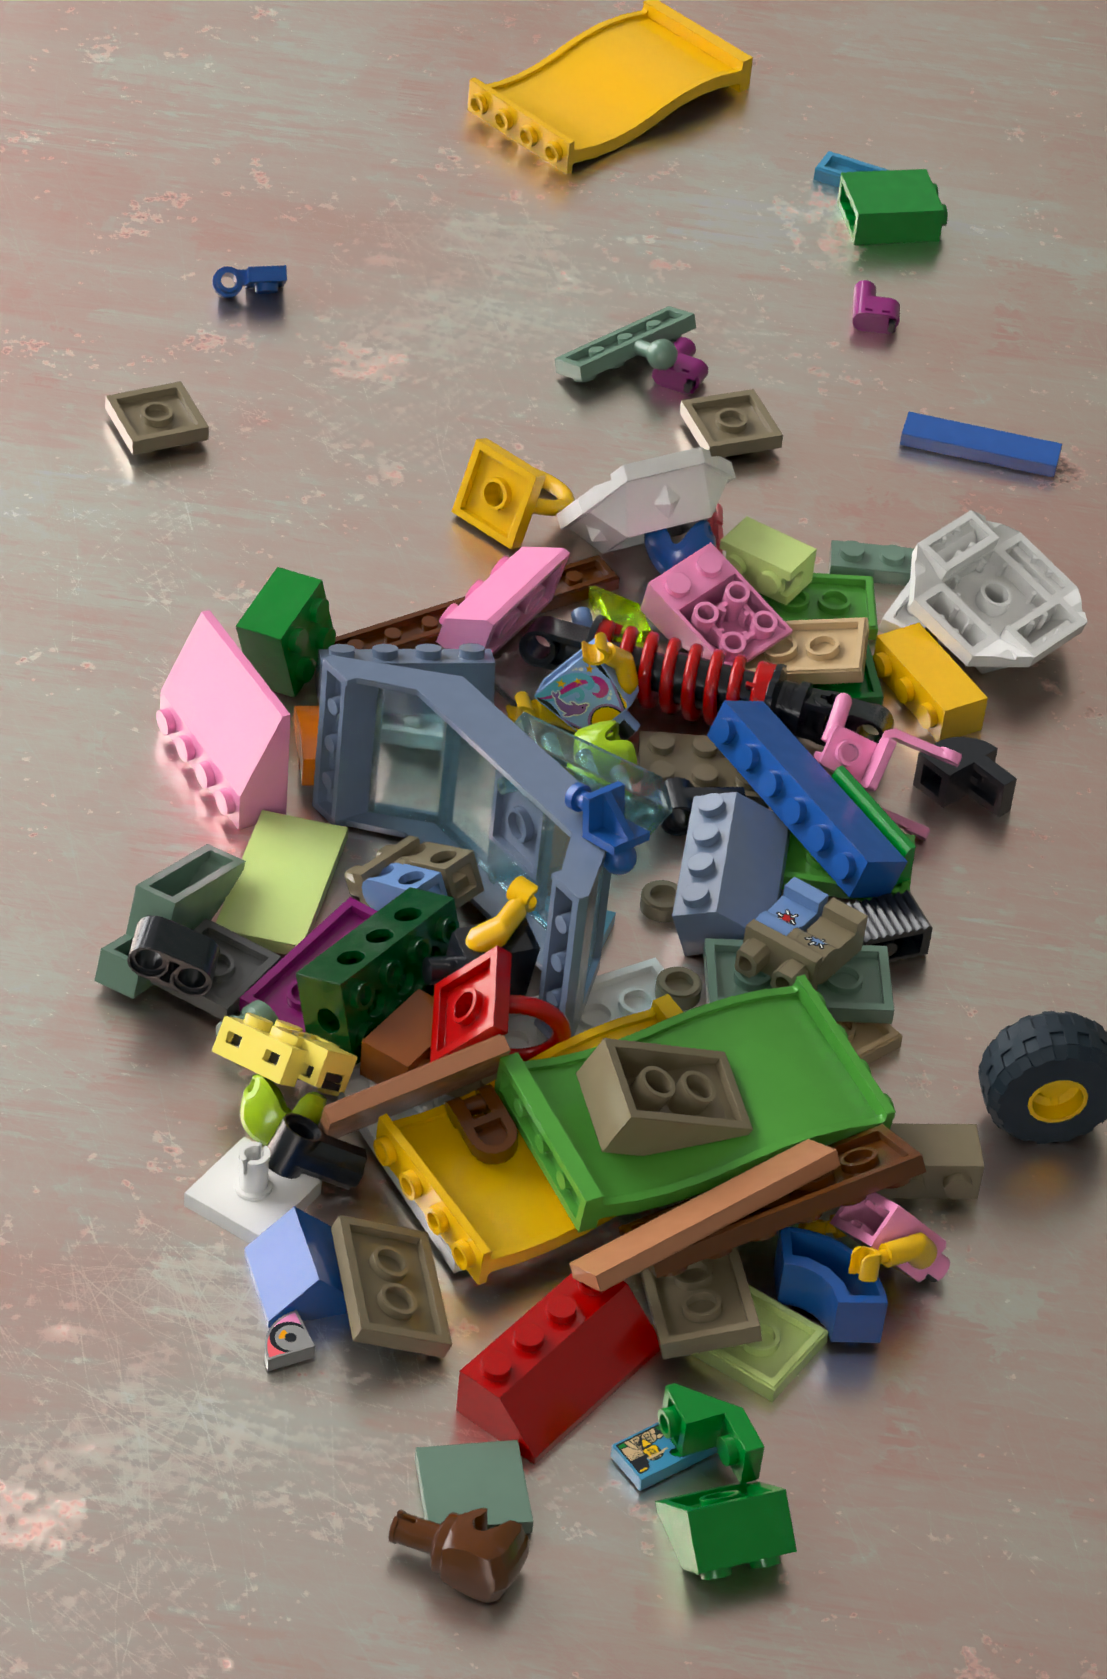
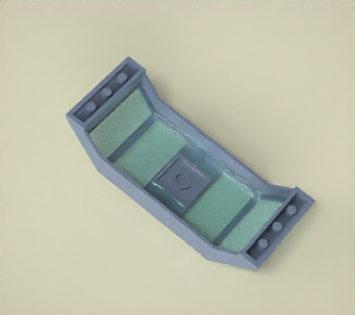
[312,655,611,1039]

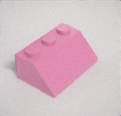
[436,547,570,655]

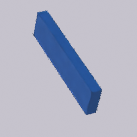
[900,412,1062,477]

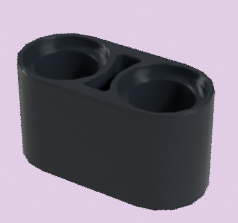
[127,916,220,996]

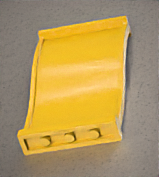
[467,0,753,174]
[373,994,683,1285]

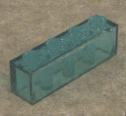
[514,712,673,836]

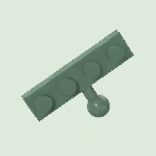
[554,306,696,382]

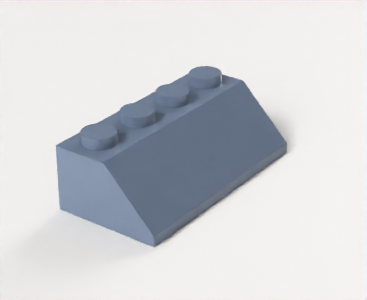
[315,643,495,713]
[672,792,791,956]

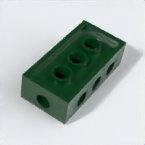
[296,887,460,1066]

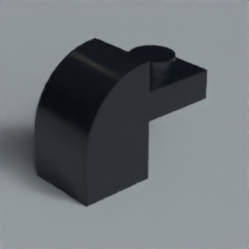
[913,737,1017,818]

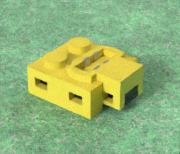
[212,1013,358,1096]

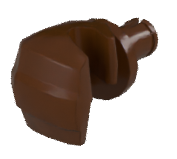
[388,1508,529,1603]

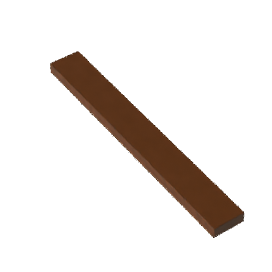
[334,555,620,649]

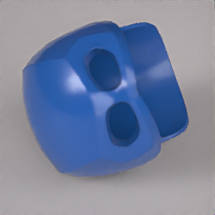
[644,520,716,574]

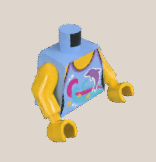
[506,632,641,740]

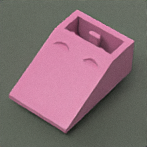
[640,542,793,666]

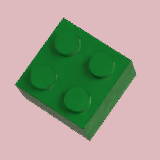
[236,567,336,698]

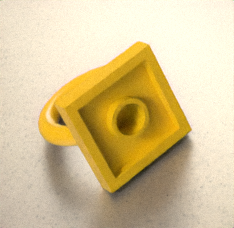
[451,438,575,549]

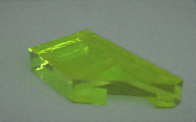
[588,586,651,643]

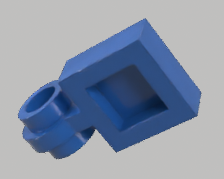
[212,265,287,298]

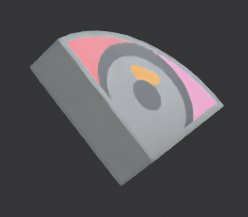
[264,1310,315,1371]

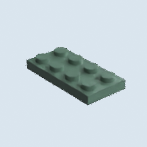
[703,938,894,1024]

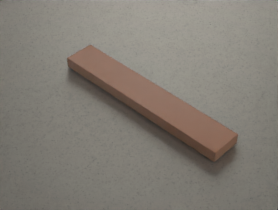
[569,1139,840,1292]

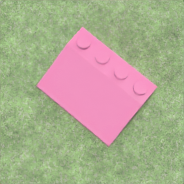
[156,610,291,830]

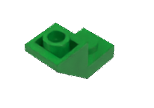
[658,1383,765,1485]

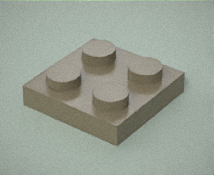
[106,381,209,455]
[680,389,783,458]

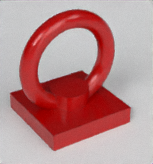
[430,945,571,1062]

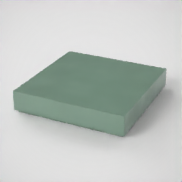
[415,1440,533,1534]

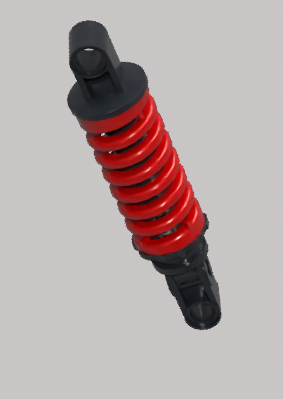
[518,615,894,746]

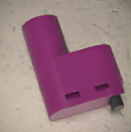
[852,280,900,334]
[652,337,709,394]

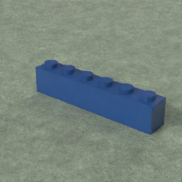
[707,700,908,898]

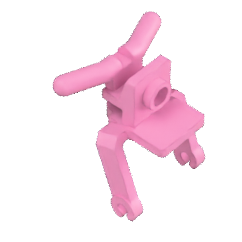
[813,693,962,841]

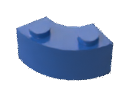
[773,1227,888,1343]

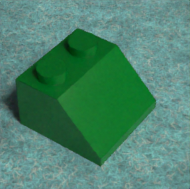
[655,1480,797,1580]

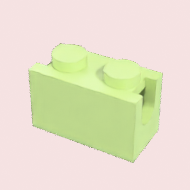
[719,516,817,605]

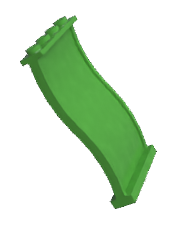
[494,974,896,1233]

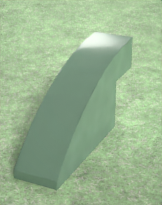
[94,844,246,999]

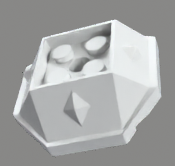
[557,447,736,554]
[908,510,1088,674]

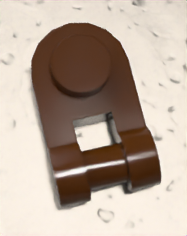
[445,1084,518,1165]

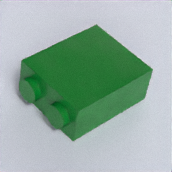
[837,169,948,245]

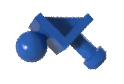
[565,781,650,875]

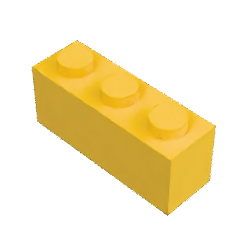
[872,623,988,742]

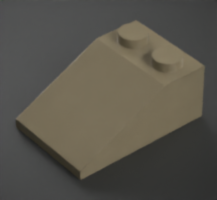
[576,1038,753,1156]

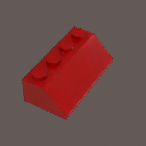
[456,1273,660,1465]

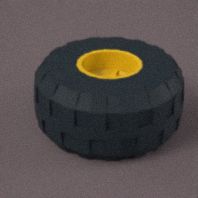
[978,1011,1107,1144]

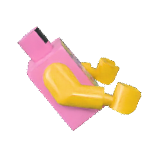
[798,1192,950,1282]

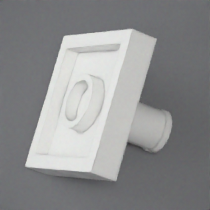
[184,1137,322,1244]

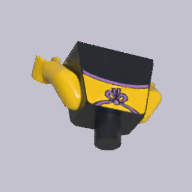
[422,876,540,996]

